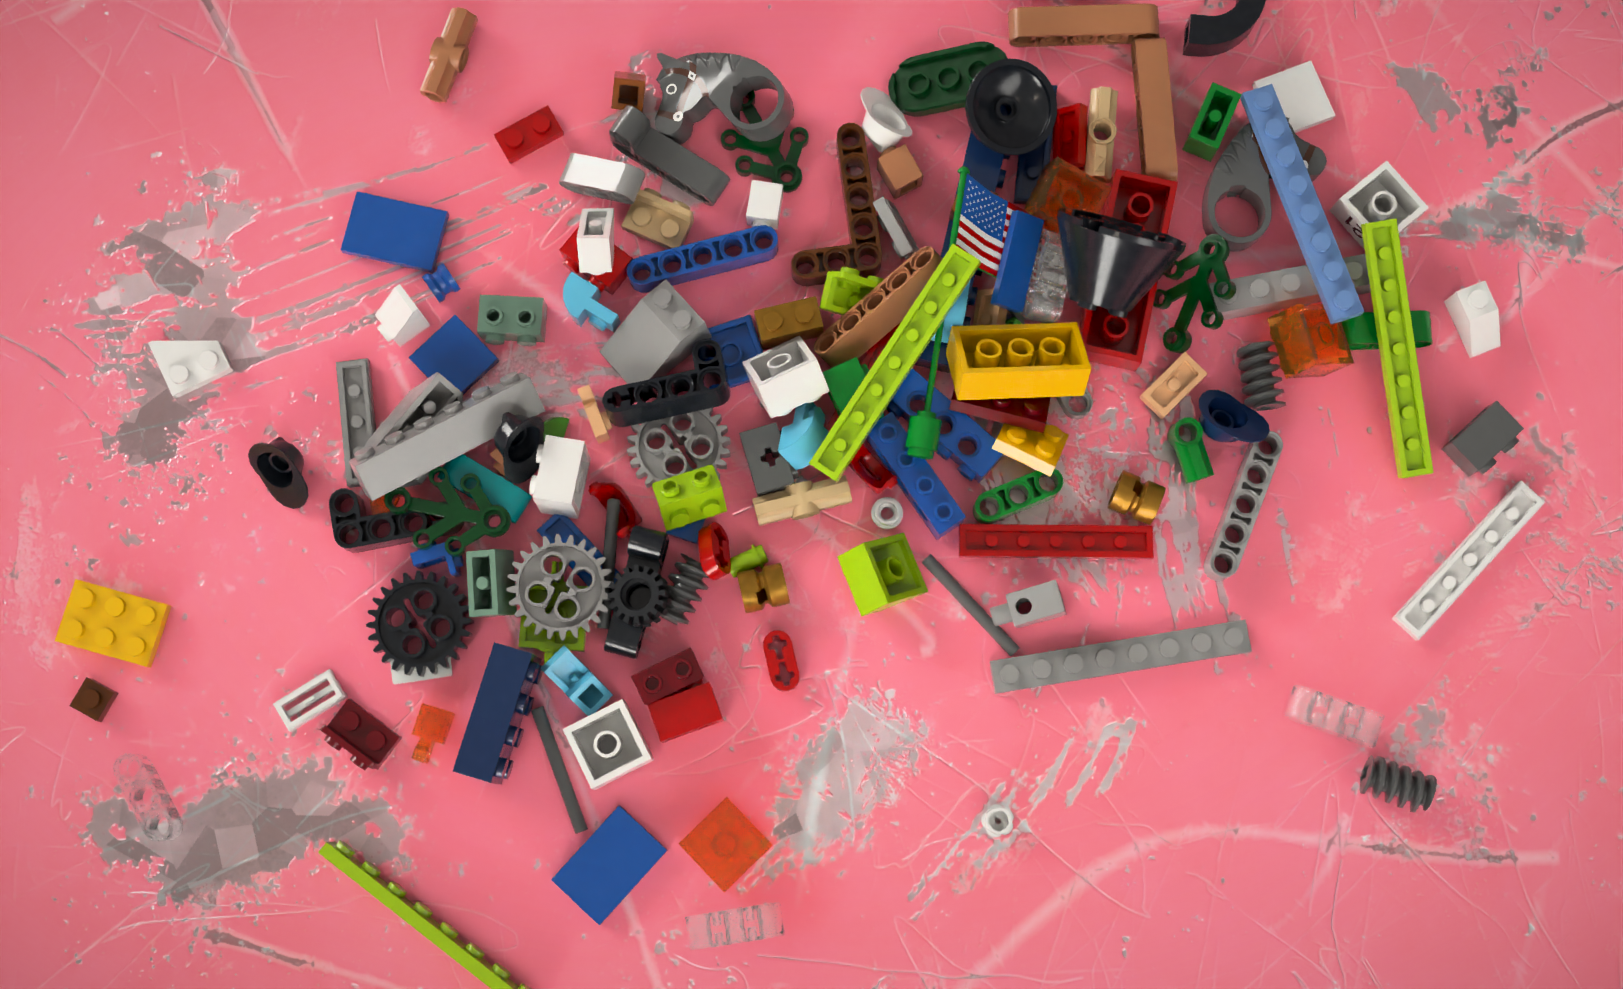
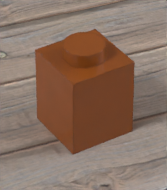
[611,71,646,112]

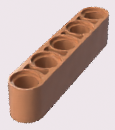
[1008,3,1160,47]
[1131,37,1178,182]
[813,246,943,368]

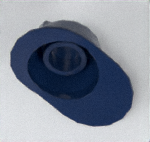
[1199,390,1270,443]

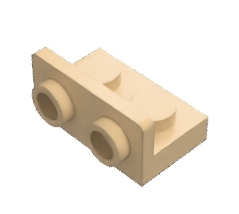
[621,188,694,249]

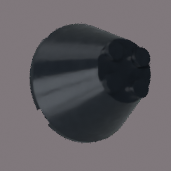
[1057,208,1186,318]

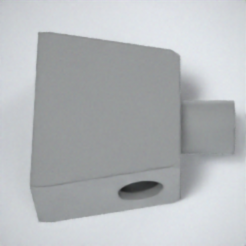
[990,579,1067,628]

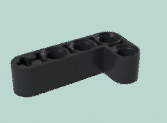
[602,339,731,427]
[329,488,465,553]
[604,525,669,659]

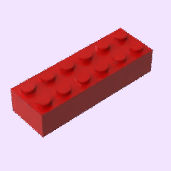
[1079,169,1178,372]

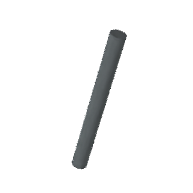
[597,499,620,629]
[922,554,1020,657]
[531,706,588,834]

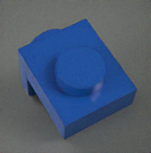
[410,541,464,578]

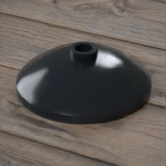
[965,58,1057,155]

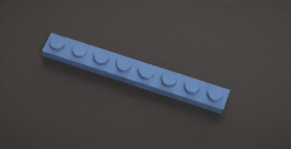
[1240,84,1364,325]

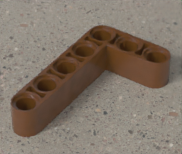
[791,123,882,286]

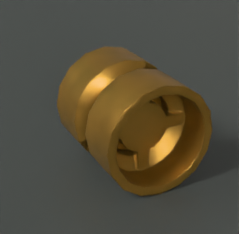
[1107,470,1166,525]
[737,563,790,614]

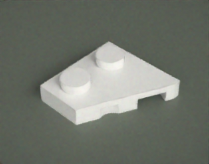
[148,341,234,399]

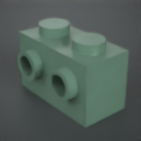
[477,295,548,346]
[466,549,517,617]

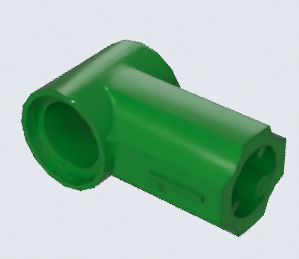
[1167,417,1214,484]

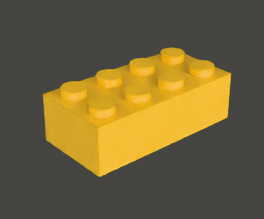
[946,322,1091,400]

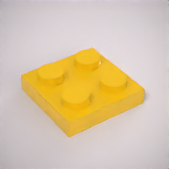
[992,424,1069,477]

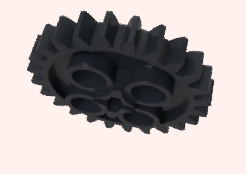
[366,570,474,677]

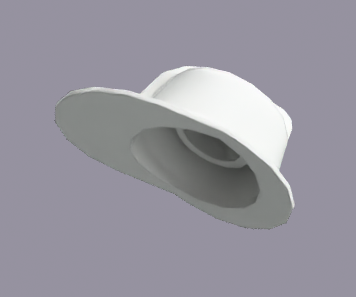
[860,87,913,153]

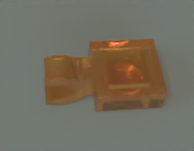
[411,703,455,764]

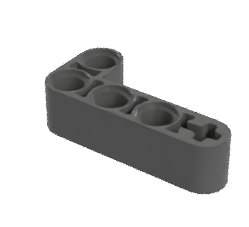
[609,105,730,206]

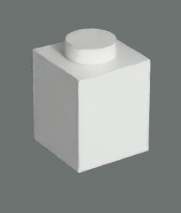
[746,180,783,230]

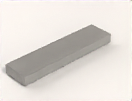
[336,358,376,488]

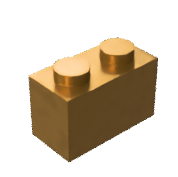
[754,296,824,350]

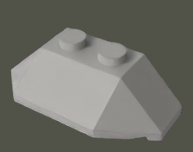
[353,372,463,488]

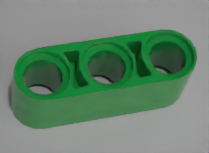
[1338,310,1433,350]
[972,469,1063,524]

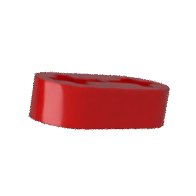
[698,522,731,580]
[763,630,799,692]

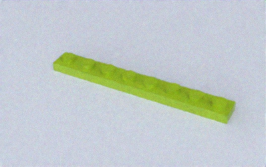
[1361,218,1434,478]
[809,244,981,482]
[318,840,531,989]

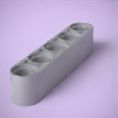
[1203,431,1283,581]

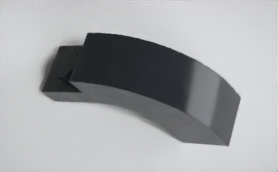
[1183,0,1266,57]

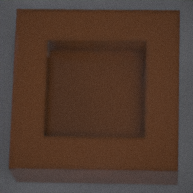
[69,677,119,722]

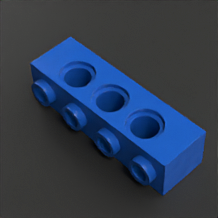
[886,368,1004,483]
[866,412,966,540]

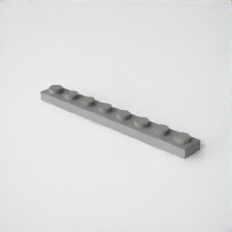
[989,619,1252,694]

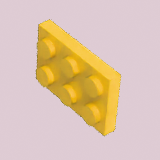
[55,579,172,668]

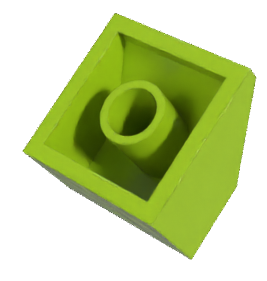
[837,533,928,617]

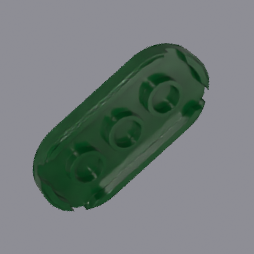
[888,41,1008,117]

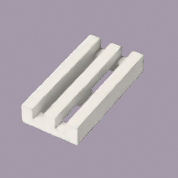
[273,669,348,732]

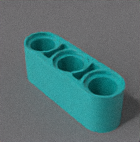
[437,454,533,524]

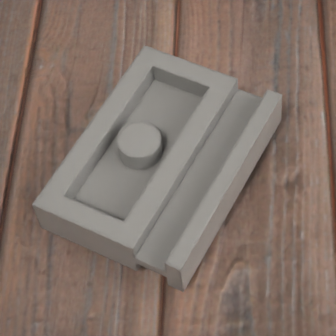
[873,196,919,259]

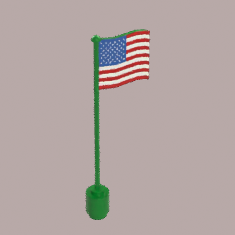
[905,166,1043,459]

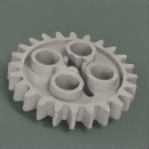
[627,408,731,488]
[506,534,614,641]

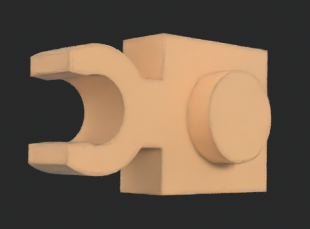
[577,385,613,444]

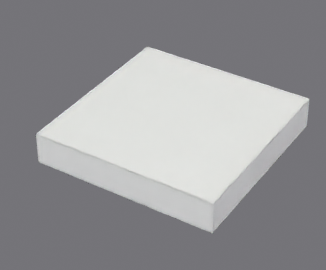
[1252,61,1336,133]

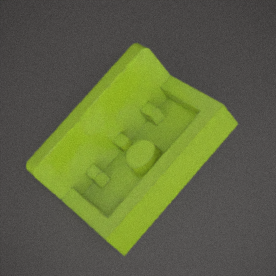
[819,267,884,316]
[652,465,727,531]

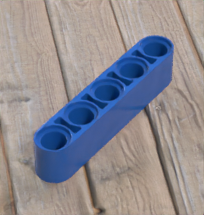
[627,225,778,293]

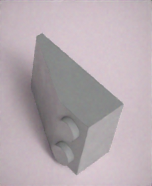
[599,279,712,384]

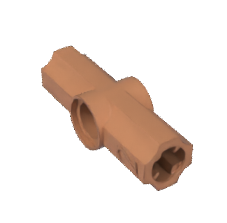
[420,7,478,103]

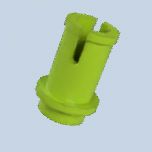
[730,544,769,578]

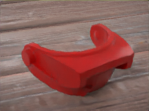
[848,444,898,494]
[588,481,642,539]

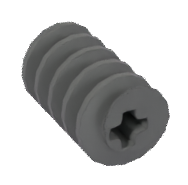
[1236,341,1286,411]
[660,553,709,625]
[1359,755,1437,813]

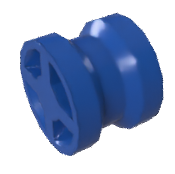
[422,263,461,303]

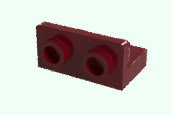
[631,647,704,705]
[320,699,402,771]

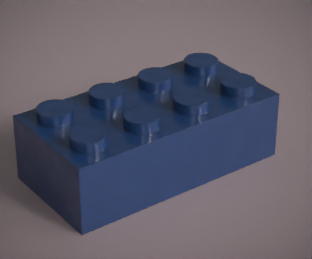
[453,642,543,784]

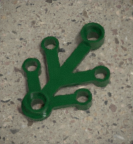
[721,90,809,193]
[1153,234,1236,354]
[384,467,511,557]

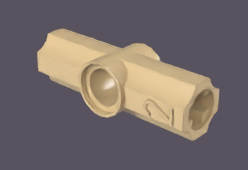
[1083,86,1118,185]
[752,475,852,526]

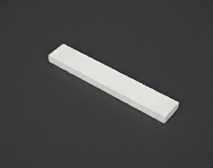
[1391,480,1545,641]

